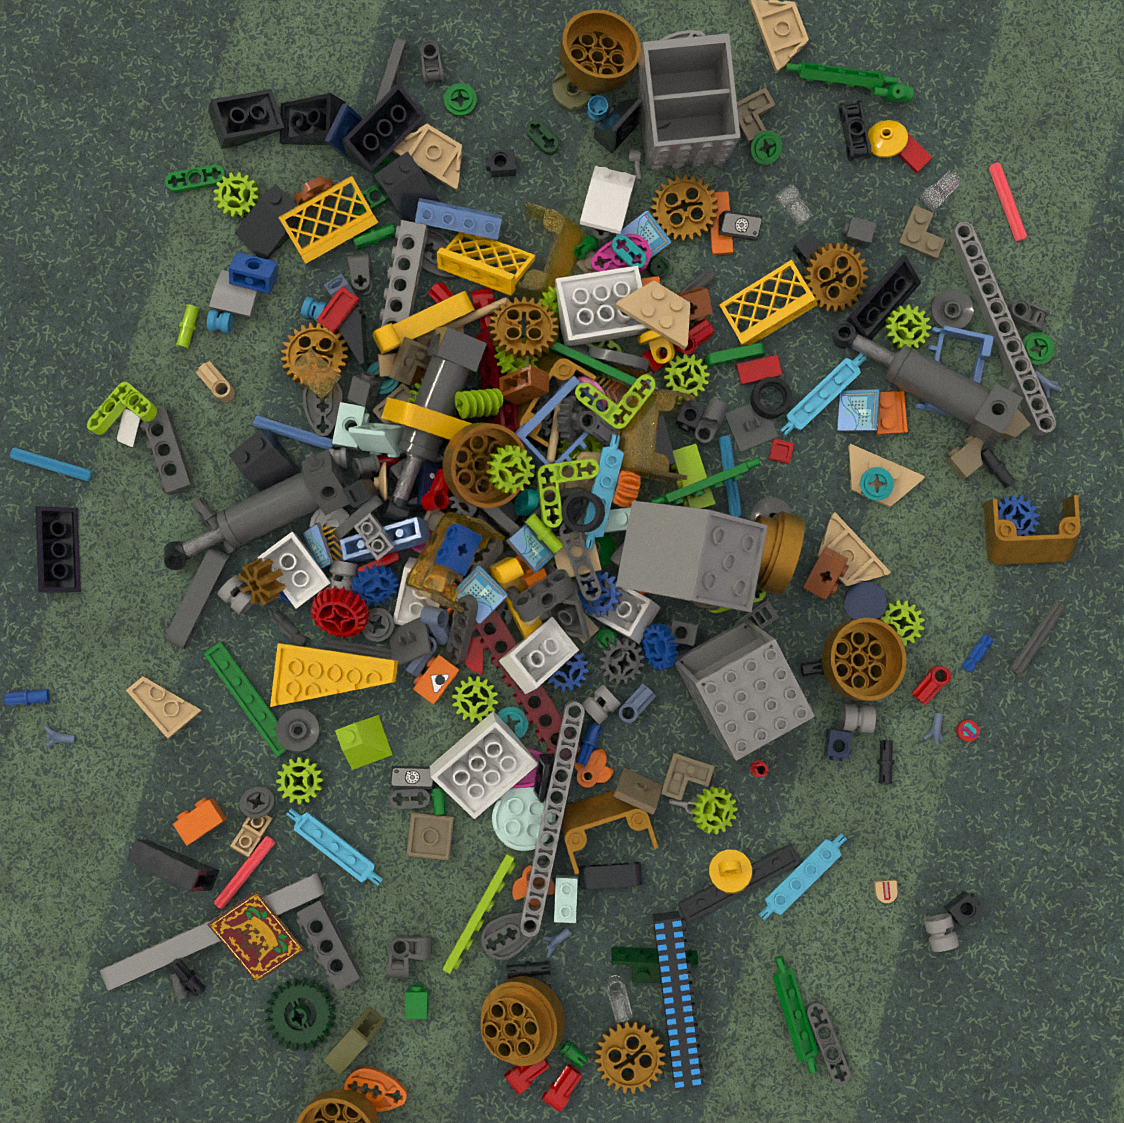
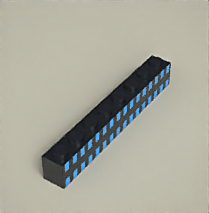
[652,911,704,1091]

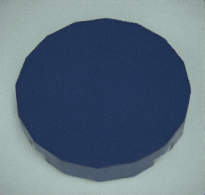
[844,581,888,620]

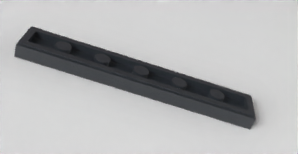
[677,843,801,923]

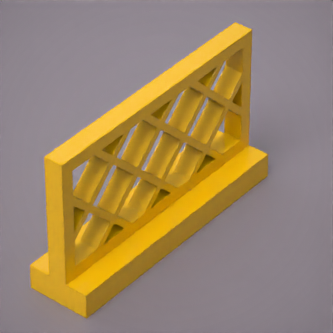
[278,176,378,264]
[437,232,535,296]
[719,260,818,346]

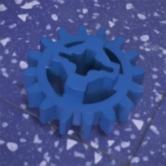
[997,495,1040,536]
[351,564,399,606]
[577,571,622,617]
[641,623,679,670]
[547,652,589,692]

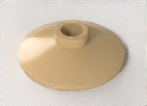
[374,462,388,502]

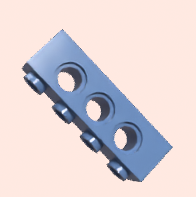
[415,198,502,240]
[340,517,431,564]

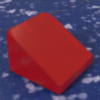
[641,349,668,374]

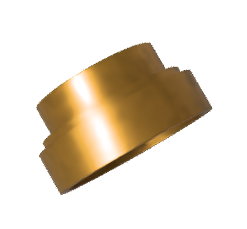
[559,9,641,94]
[443,423,527,508]
[754,511,805,595]
[822,618,906,701]
[481,976,565,1066]
[296,1089,380,1123]

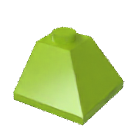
[335,715,393,770]

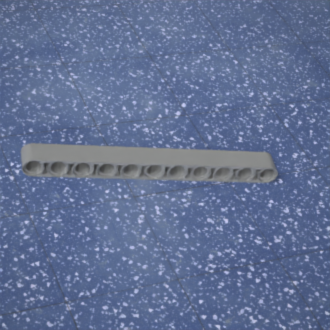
[950,222,1056,436]
[520,700,584,937]
[99,873,325,991]

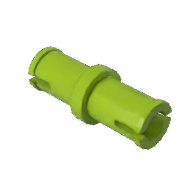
[176,304,200,349]
[525,513,564,554]

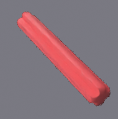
[989,162,1027,242]
[214,836,275,909]

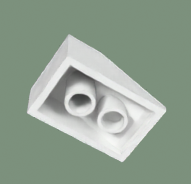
[580,166,636,234]
[258,532,331,609]
[393,557,450,633]
[584,574,660,644]
[499,617,579,694]

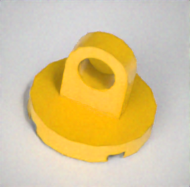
[637,330,675,364]
[709,849,752,894]

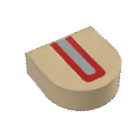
[874,880,898,903]

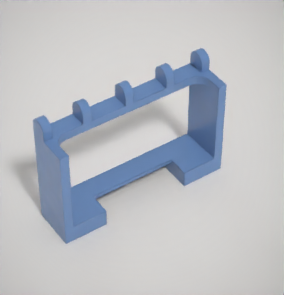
[915,326,994,417]
[515,376,606,475]

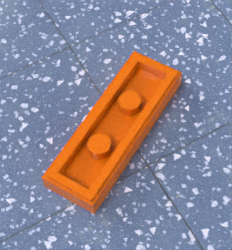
[710,191,733,255]

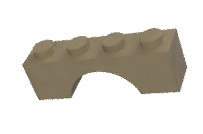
[946,409,1031,480]

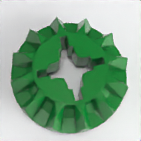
[444,83,477,117]
[750,130,782,165]
[1022,332,1054,365]

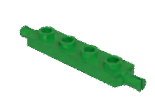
[785,62,897,90]
[650,457,760,506]
[772,956,818,1074]

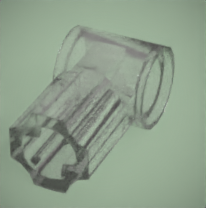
[919,170,962,213]
[773,183,813,228]
[605,975,633,1022]

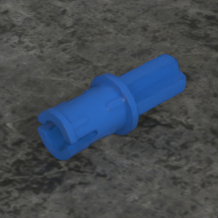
[4,689,50,706]
[576,723,603,766]

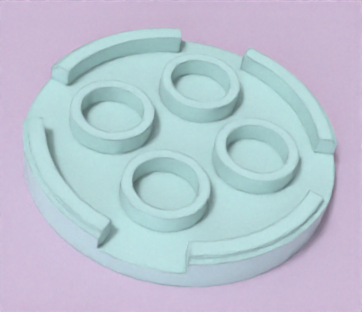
[492,786,556,851]

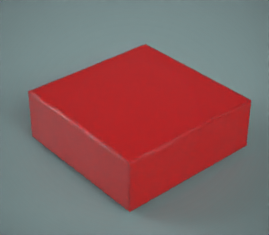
[768,439,794,465]

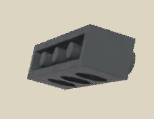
[140,405,195,495]
[296,897,363,991]

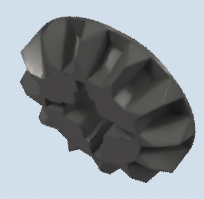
[362,608,395,642]
[239,787,274,820]

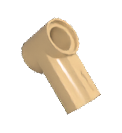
[196,361,235,402]

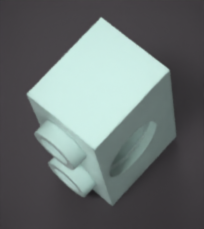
[332,402,370,451]
[554,875,577,923]

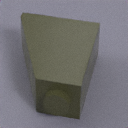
[323,1006,385,1075]

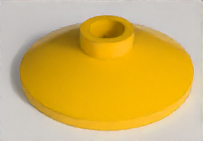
[867,120,908,158]

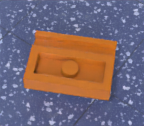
[876,391,908,435]

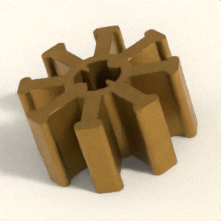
[238,558,285,605]

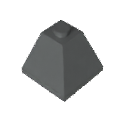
[547,586,590,639]

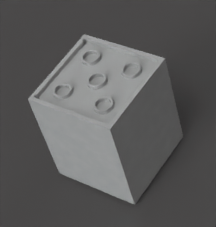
[635,33,740,171]
[616,501,768,612]
[674,619,815,761]

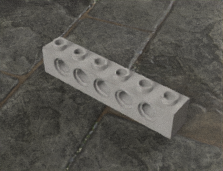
[380,220,429,351]

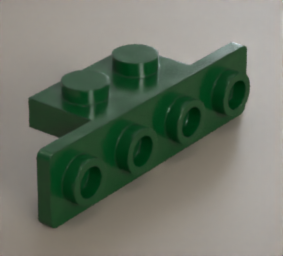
[611,947,698,984]

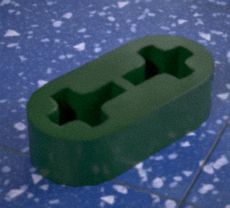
[526,120,559,155]

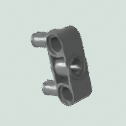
[507,563,575,622]

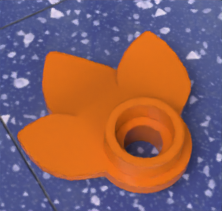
[574,749,613,788]
[512,865,555,907]

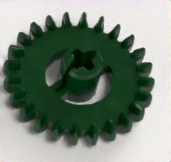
[264,978,336,1051]

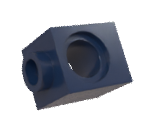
[824,729,852,762]

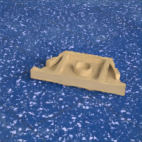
[749,0,809,73]
[392,124,462,192]
[615,281,690,350]
[848,444,925,507]
[816,512,891,587]

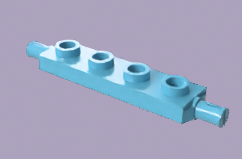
[780,353,867,436]
[583,434,624,550]
[286,808,383,886]
[759,833,847,921]

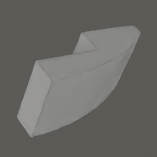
[353,513,394,561]

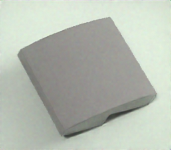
[209,270,260,318]

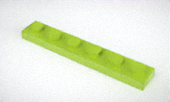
[442,852,516,974]

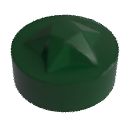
[648,256,670,278]

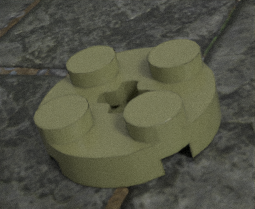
[553,69,593,111]

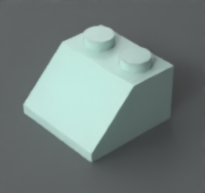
[349,423,405,457]

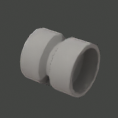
[326,560,359,591]
[218,575,253,615]
[582,684,621,725]
[840,703,876,733]
[923,914,959,952]

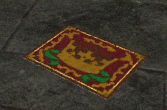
[207,891,305,981]

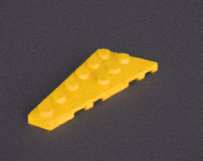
[270,643,398,707]

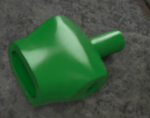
[872,83,914,103]

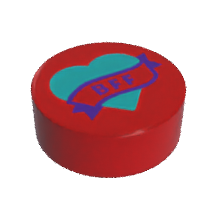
[956,720,979,742]

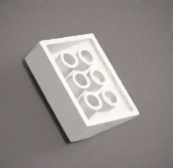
[555,266,649,347]
[430,711,538,819]

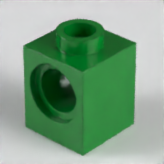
[405,984,429,1019]

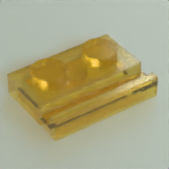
[290,347,342,399]

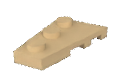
[126,676,202,739]

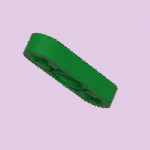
[165,165,226,193]
[704,343,766,367]

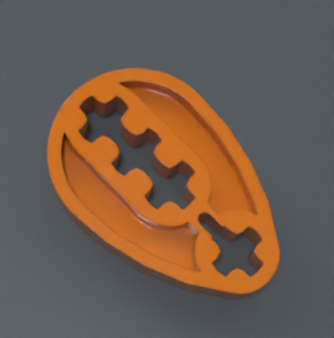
[344,1066,407,1112]

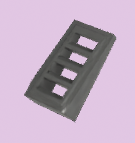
[732,600,779,629]

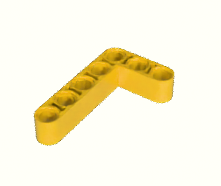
[372,291,475,354]
[381,397,494,453]
[488,557,543,639]

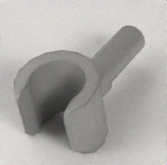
[629,150,641,180]
[669,798,699,814]

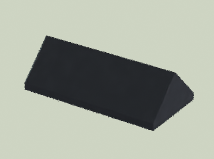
[342,83,425,173]
[845,255,921,340]
[35,506,81,594]

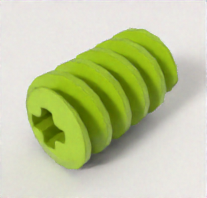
[455,388,503,419]

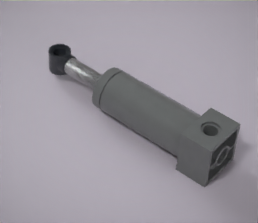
[833,322,1023,446]
[381,327,487,523]
[164,449,350,570]

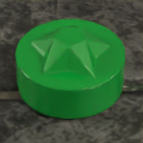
[596,629,618,649]

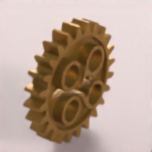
[651,174,718,243]
[802,243,868,312]
[489,297,559,361]
[281,323,350,389]
[595,1020,665,1094]

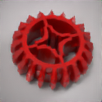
[311,585,369,639]

